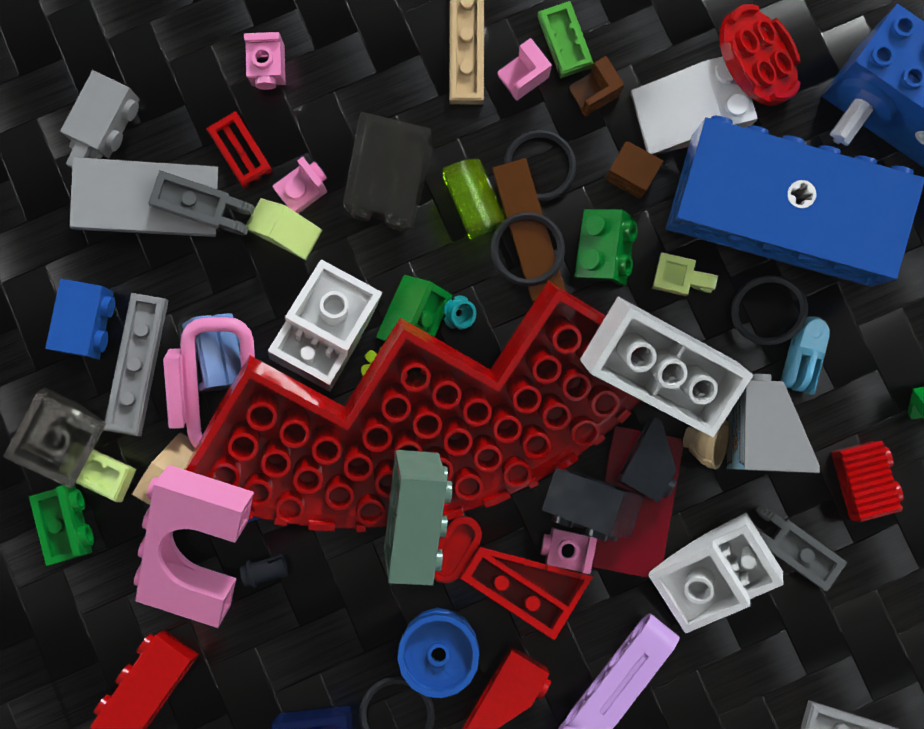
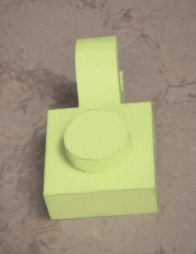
[652,252,718,296]

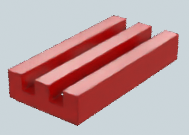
[206,111,273,188]

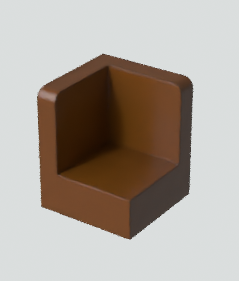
[569,56,625,117]
[605,142,663,199]

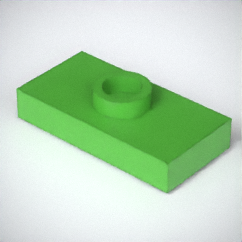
[537,1,594,79]

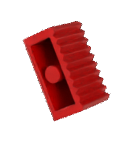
[831,441,904,522]

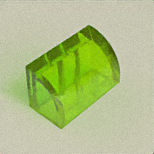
[443,159,506,239]

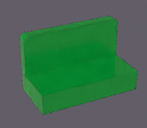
[377,275,453,341]

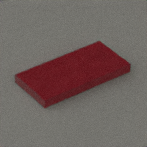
[592,426,683,578]

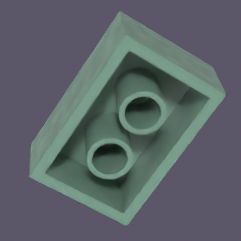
[384,450,452,586]

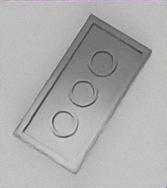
[70,157,218,237]

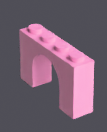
[134,465,254,628]

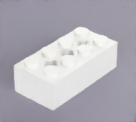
[580,297,754,437]

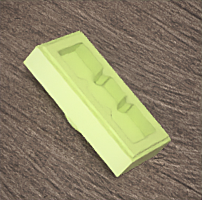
[59,442,136,502]

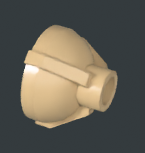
[683,419,730,469]

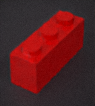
[90,630,199,729]

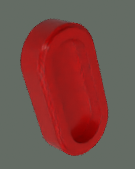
[434,516,482,583]

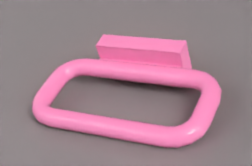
[163,317,255,448]

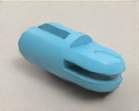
[781,316,830,395]

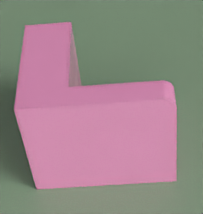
[498,38,552,101]

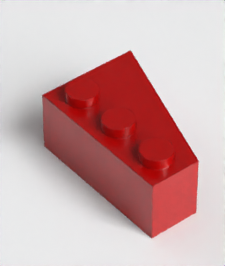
[459,547,593,640]

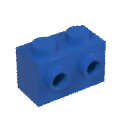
[45,279,115,360]

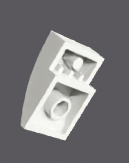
[268,260,382,392]
[649,512,783,634]

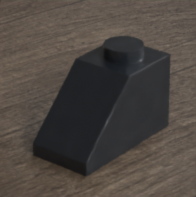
[615,417,676,502]

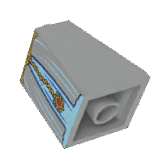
[727,374,820,473]

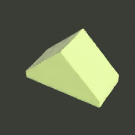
[246,198,322,260]

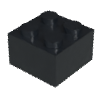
[542,468,644,541]

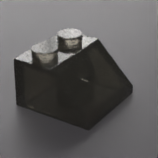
[3,387,107,488]

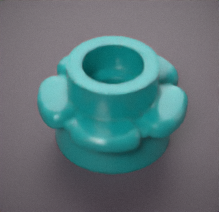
[443,295,477,330]

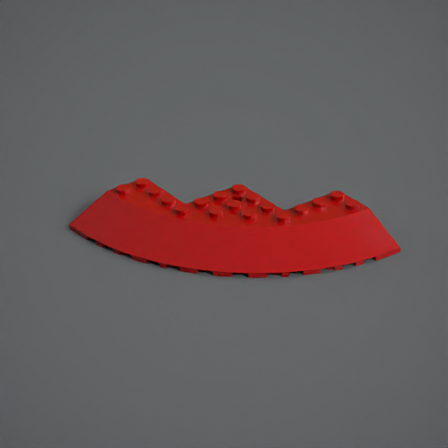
[184,280,668,532]

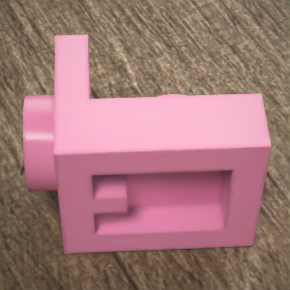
[272,157,327,213]

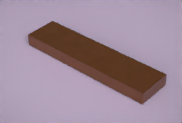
[492,158,566,302]

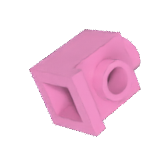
[244,32,286,90]
[540,527,597,574]

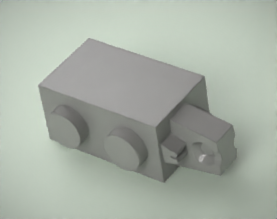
[60,70,140,169]

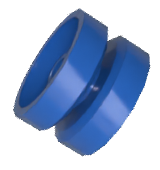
[397,608,479,698]

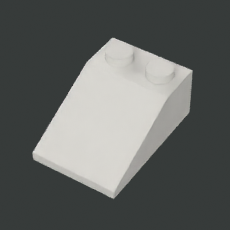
[630,56,758,155]

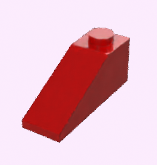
[462,645,551,729]

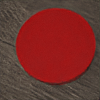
[719,4,801,106]

